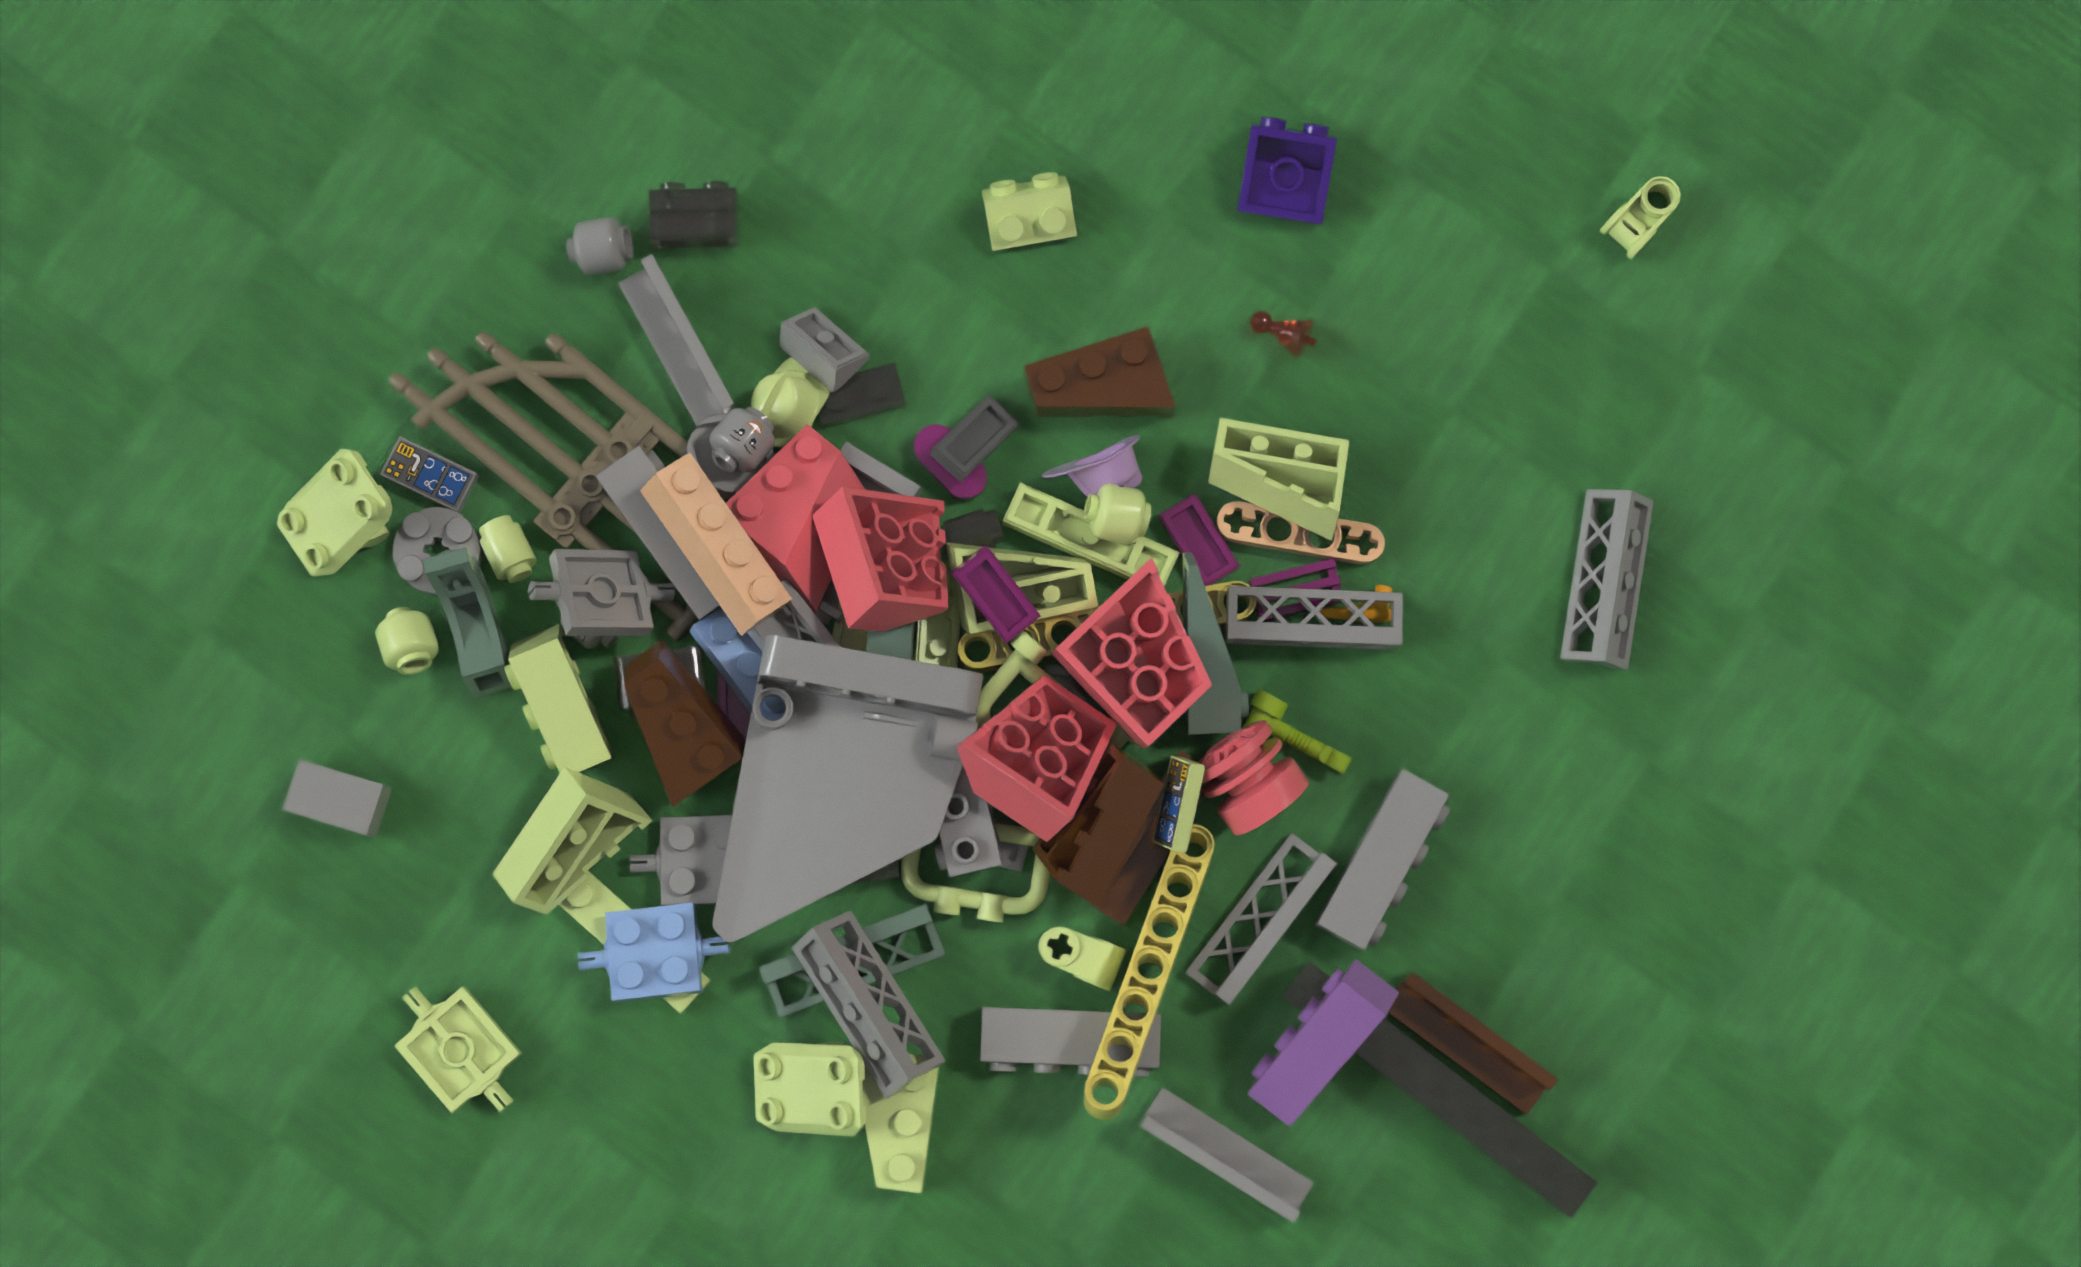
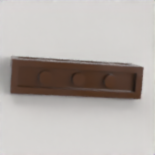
[1087,750,1209,926]
[1388,972,1559,1115]

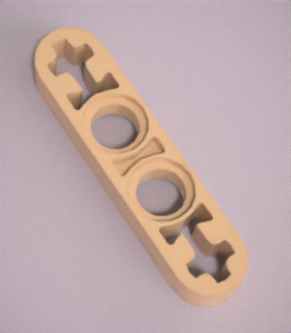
[1216,501,1385,565]

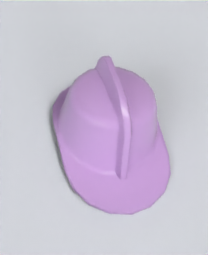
[1042,435,1142,496]

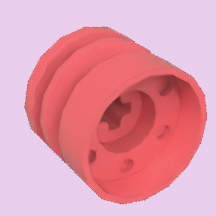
[1197,720,1309,836]

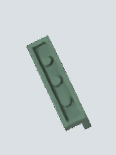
[759,904,946,1018]

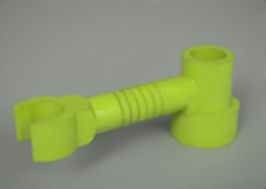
[1241,689,1352,774]

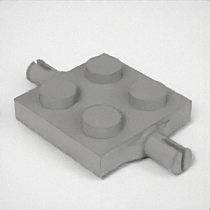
[528,549,675,636]
[630,815,732,906]

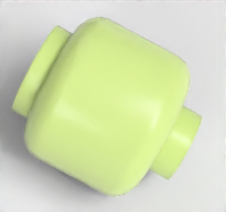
[1083,483,1151,544]
[375,607,439,675]

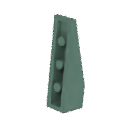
[1183,552,1249,734]

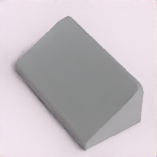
[779,307,870,392]

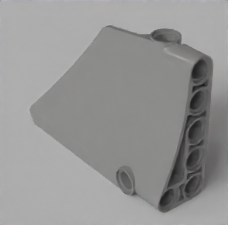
[712,635,983,943]

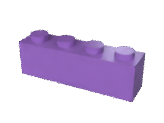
[1247,959,1399,1127]

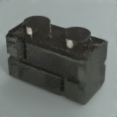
[649,181,740,249]

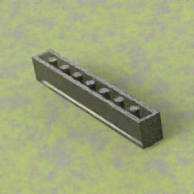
[1279,961,1598,1219]

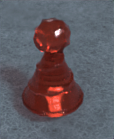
[1250,310,1317,359]

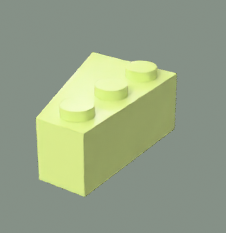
[1208,418,1349,541]
[946,542,1098,634]
[504,624,612,773]
[493,767,652,915]
[851,1046,940,1193]

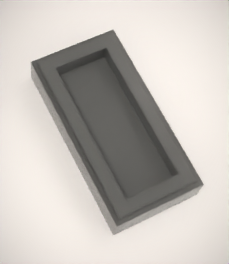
[929,394,1020,483]

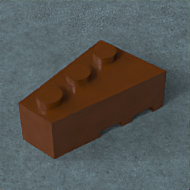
[1024,326,1176,418]
[623,640,744,807]
[1032,743,1164,907]

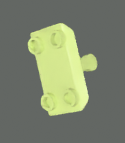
[277,449,393,576]
[754,1041,866,1136]

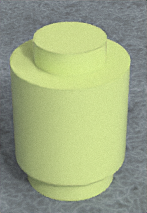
[479,515,537,583]

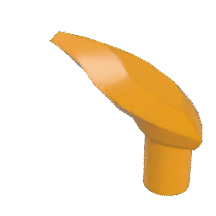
[1319,585,1393,623]

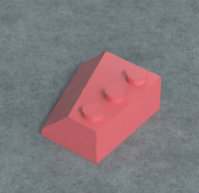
[726,424,866,614]
[812,486,948,632]
[1051,558,1212,750]
[957,675,1117,842]

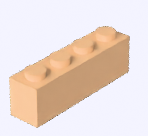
[640,452,792,636]

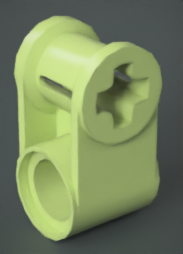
[1599,176,1681,260]
[1038,927,1127,991]

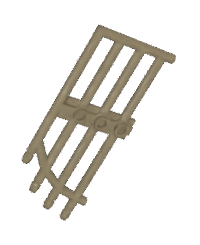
[388,331,698,642]

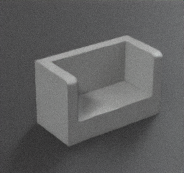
[282,759,392,838]

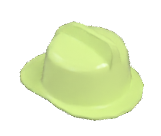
[751,357,831,448]

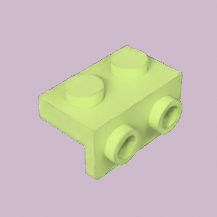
[981,172,1077,251]

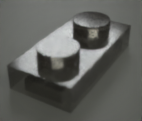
[819,362,906,428]

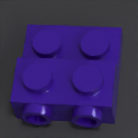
[1237,116,1337,224]

